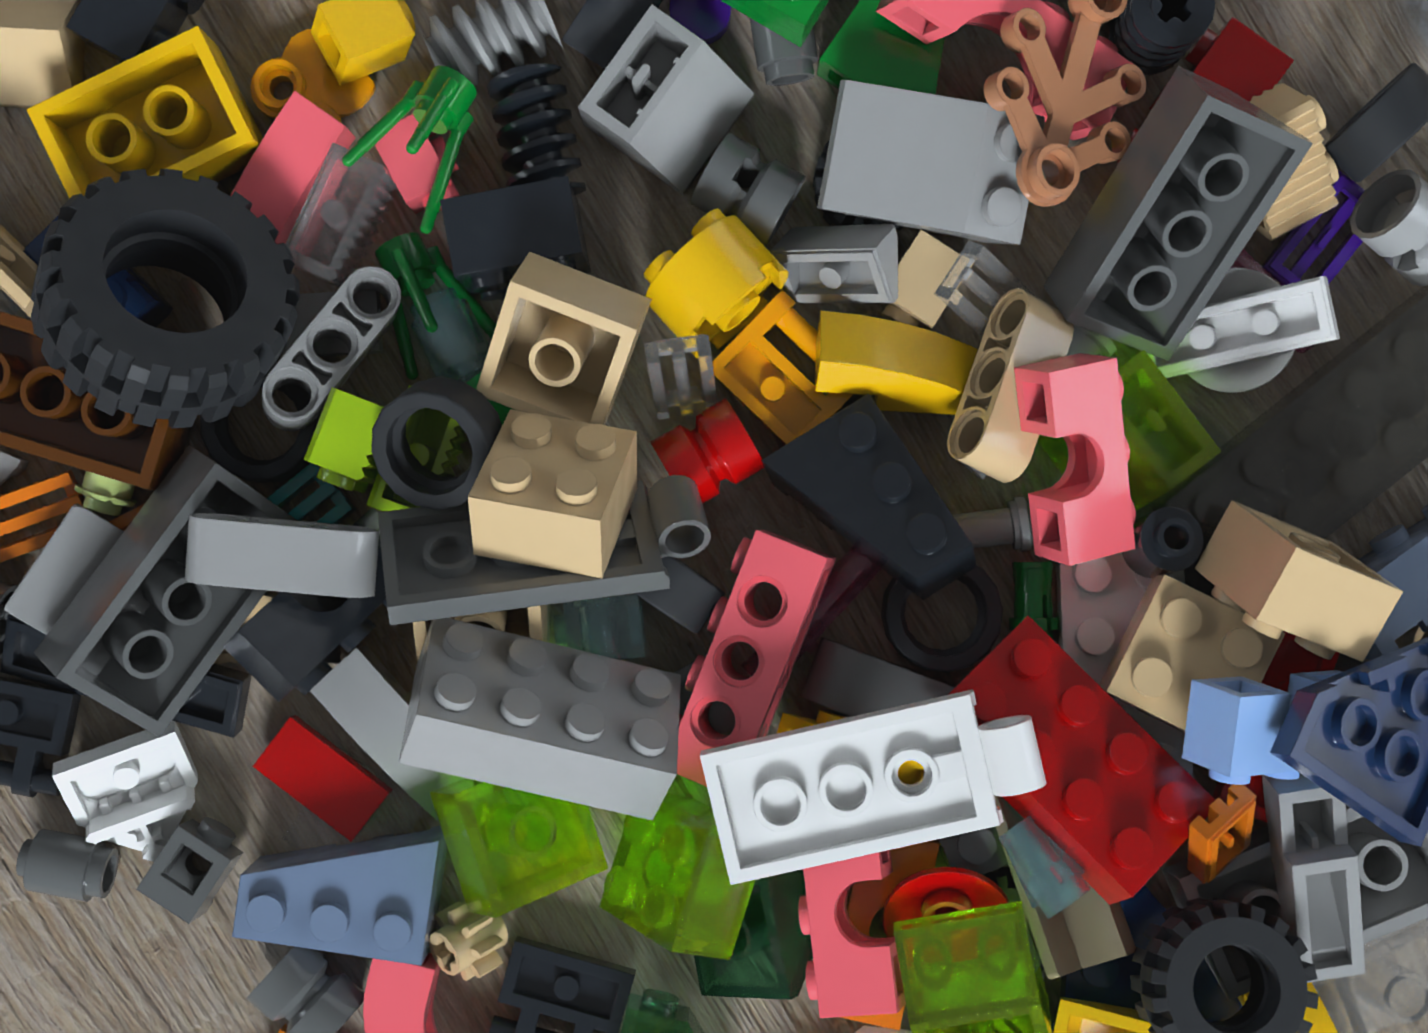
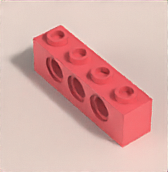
[677,530,836,787]

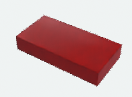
[252,715,393,842]

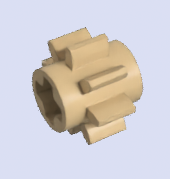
[429,898,508,981]

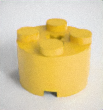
[643,208,789,358]

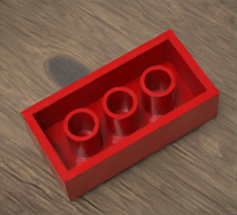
[948,616,1215,905]

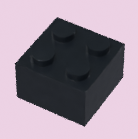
[440,176,591,301]

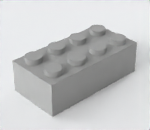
[399,618,681,820]

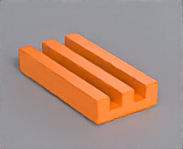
[0,469,89,563]
[1187,784,1256,884]

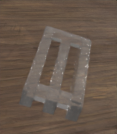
[934,241,1038,337]
[644,334,717,420]

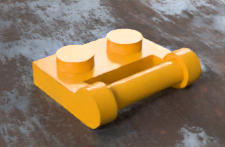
[707,290,854,445]

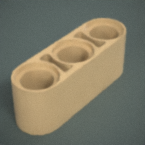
[947,288,1074,483]

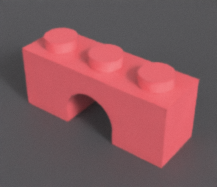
[1014,353,1136,566]
[798,850,908,1018]

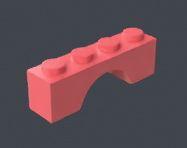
[876,0,1135,141]

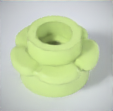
[74,471,137,516]

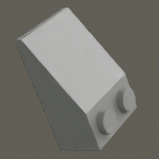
[817,80,1045,245]

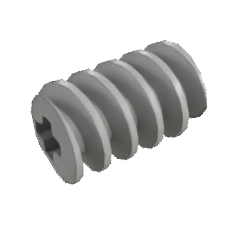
[423,0,563,86]

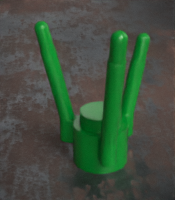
[342,65,477,234]
[375,232,496,380]

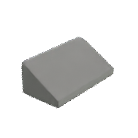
[770,224,898,303]
[4,503,124,635]

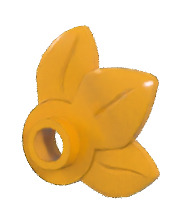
[250,29,376,123]

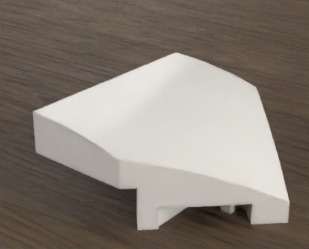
[52,721,198,862]

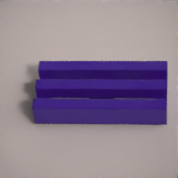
[1258,171,1365,286]

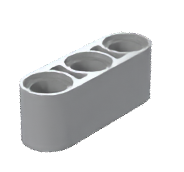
[262,266,401,432]
[185,513,379,598]

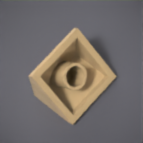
[0,0,85,108]

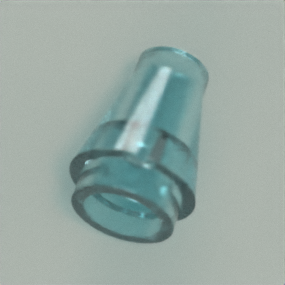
[998,815,1091,919]

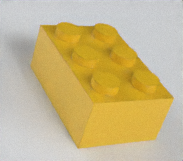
[26,26,263,199]

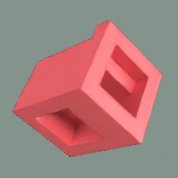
[375,114,460,214]

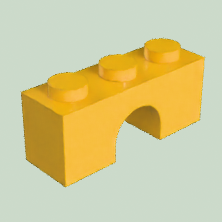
[311,0,415,86]

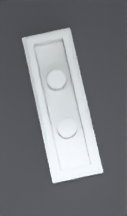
[1141,276,1340,382]

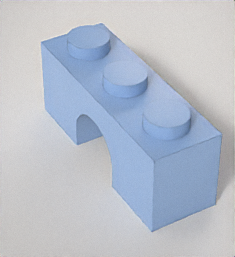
[1182,670,1341,785]

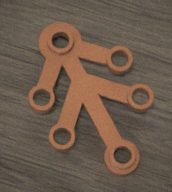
[984,0,1146,207]

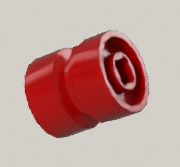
[650,398,765,504]

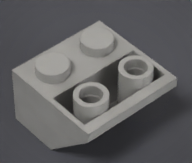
[578,4,754,195]

